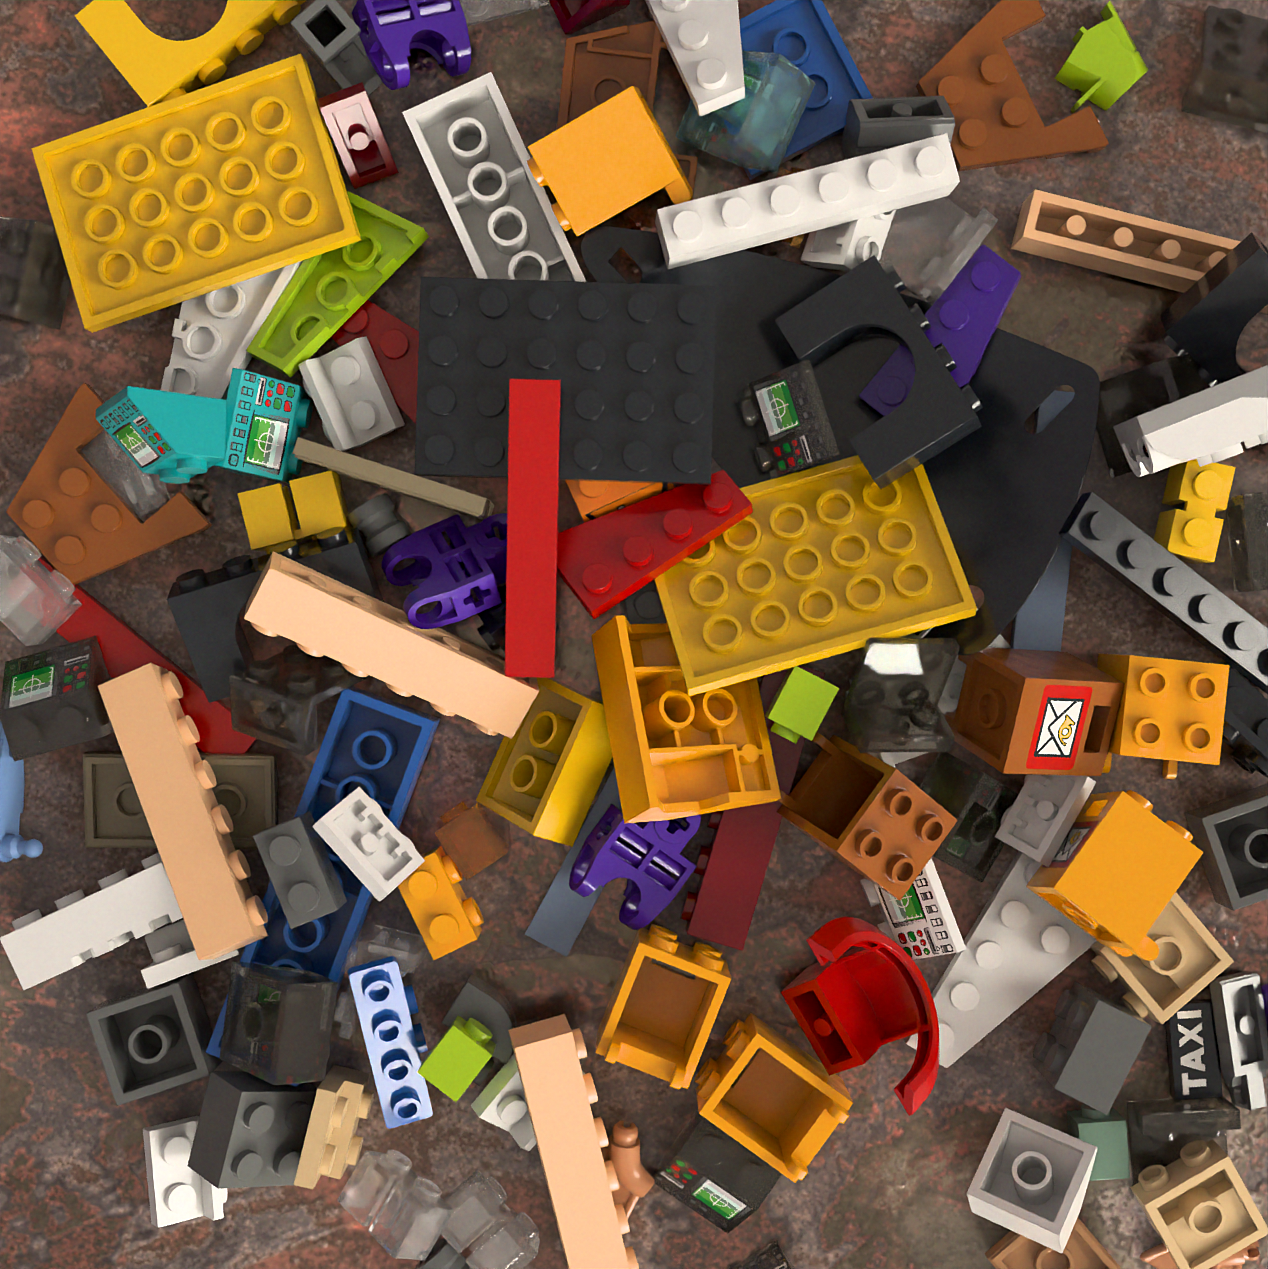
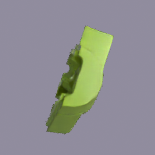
[1054,1,1148,113]

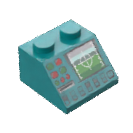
[214,368,313,484]
[95,386,226,484]

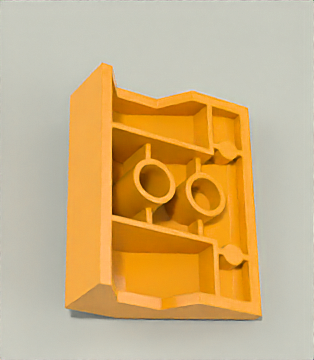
[591,615,781,823]

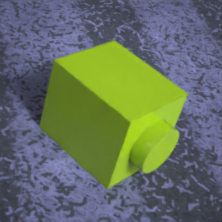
[764,666,839,744]
[417,1015,497,1102]

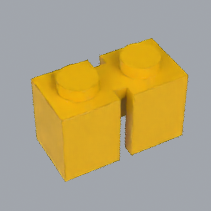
[1154,459,1236,564]
[237,470,353,554]

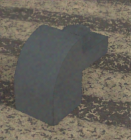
[290,0,383,96]
[441,973,517,1094]

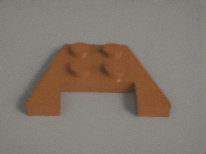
[916,0,1109,171]
[557,20,698,201]
[6,383,212,585]

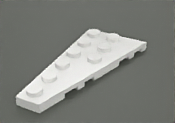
[645,0,746,116]
[160,261,303,400]
[904,851,1097,1068]

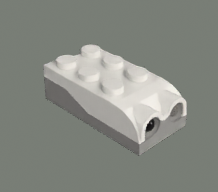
[1113,365,1268,477]

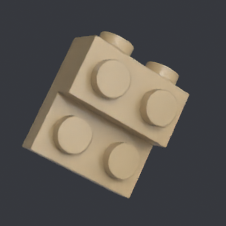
[1090,892,1234,1024]
[294,1065,375,1190]
[1130,1139,1268,1269]

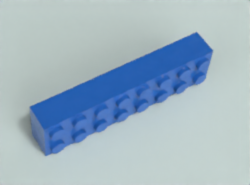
[206,685,440,1087]

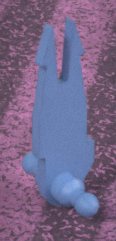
[0,709,43,862]

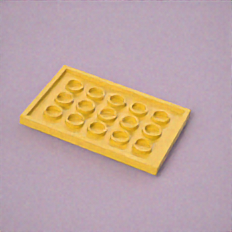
[31,53,361,333]
[654,455,977,696]

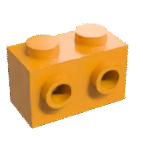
[398,846,484,960]

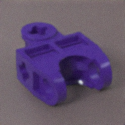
[351,0,471,90]
[381,513,507,629]
[569,804,701,930]

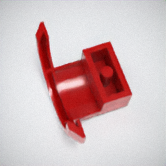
[781,917,940,1116]

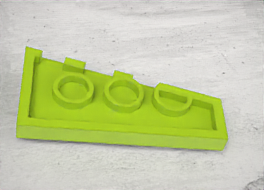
[246,191,430,378]

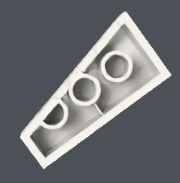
[0,852,183,990]

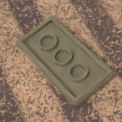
[293,437,494,521]
[83,751,278,850]

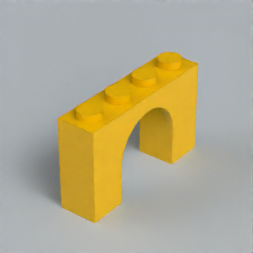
[75,0,306,107]

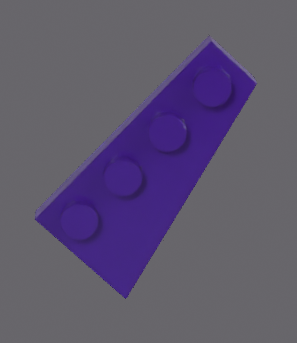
[859,244,1021,457]

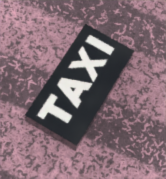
[1165,998,1223,1100]

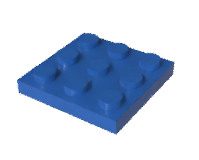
[714,0,873,180]

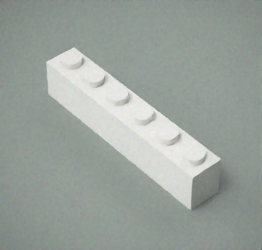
[655,133,960,269]

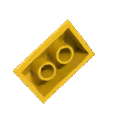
[476,677,613,847]

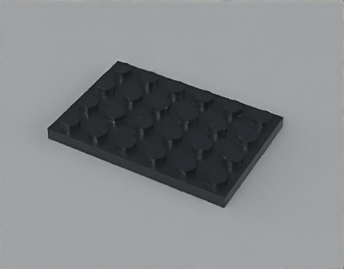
[415,277,717,485]

